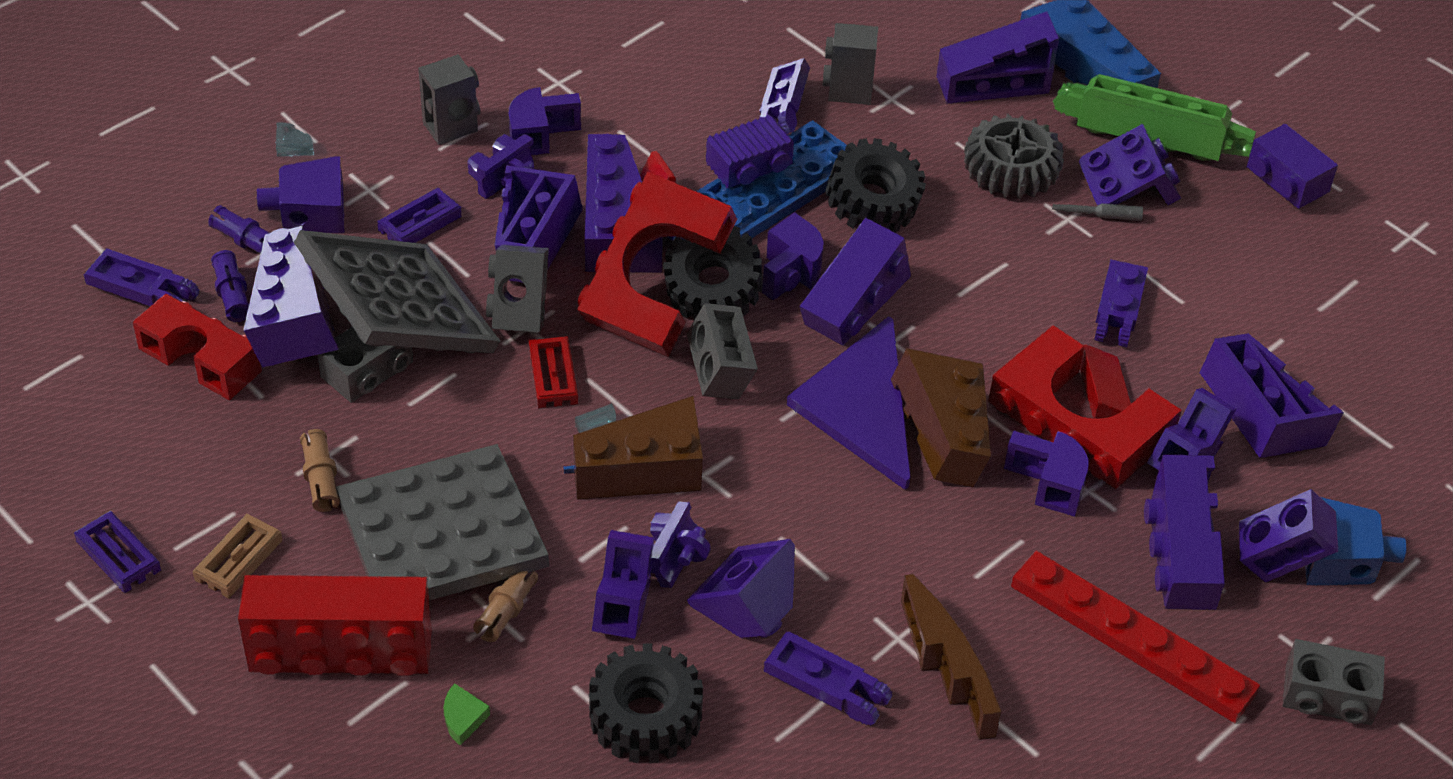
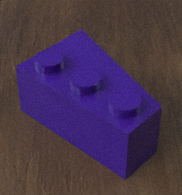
[936,11,1059,104]
[495,165,583,283]
[800,218,911,346]
[1199,333,1344,458]
[1144,455,1225,610]

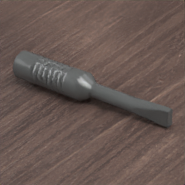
[1052,203,1143,221]

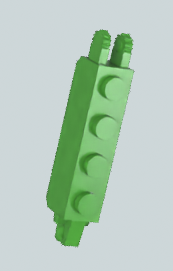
[1053,74,1256,161]

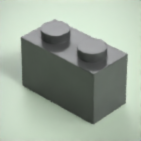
[822,23,878,105]

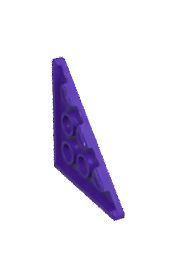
[787,316,910,490]

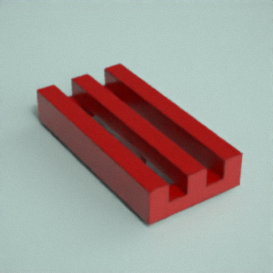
[529,336,578,408]

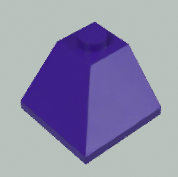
[687,539,795,638]

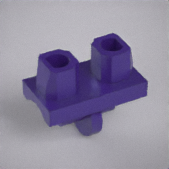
[468,134,535,199]
[650,501,711,588]

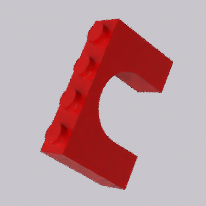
[577,172,737,357]
[988,325,1182,489]

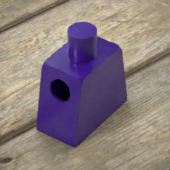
[257,156,345,234]

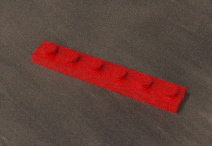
[1011,550,1260,724]

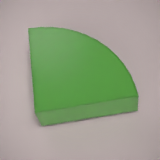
[444,684,490,746]

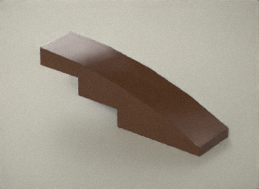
[901,574,1001,740]

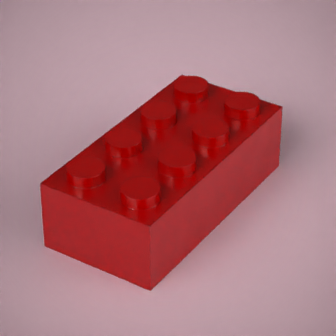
[238,575,432,676]

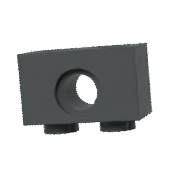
[418,54,481,145]
[486,245,549,332]

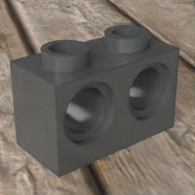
[687,303,758,399]
[317,327,413,403]
[1282,639,1385,725]

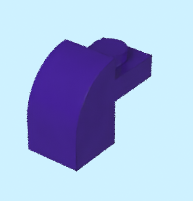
[509,87,581,155]
[762,212,823,300]
[1147,388,1237,470]
[1004,431,1089,517]
[592,530,654,639]

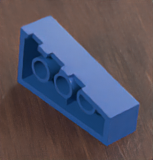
[1021,0,1161,88]

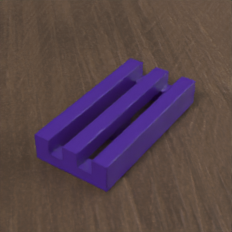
[377,187,462,243]
[74,511,161,594]

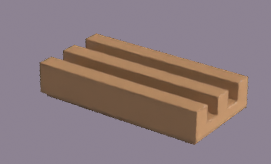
[192,514,283,599]

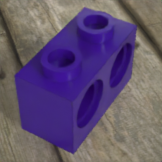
[1239,489,1338,583]

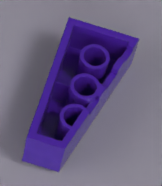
[585,134,663,273]
[244,226,339,367]

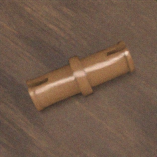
[300,429,340,512]
[473,571,538,642]

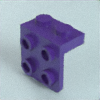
[1079,124,1181,206]

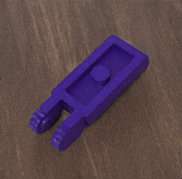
[759,58,810,134]
[84,248,200,306]
[1094,260,1148,347]
[764,631,893,726]

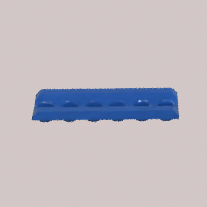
[666,120,846,240]

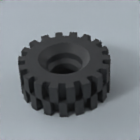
[826,138,926,233]
[663,226,763,320]
[589,643,703,764]

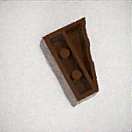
[891,348,991,487]
[573,396,703,499]

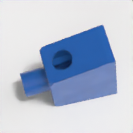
[1305,497,1406,586]

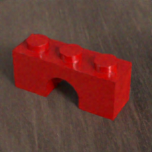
[133,293,262,401]

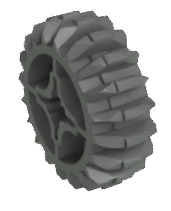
[964,113,1064,199]

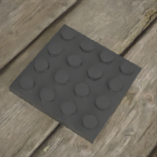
[294,230,500,353]
[336,444,550,600]

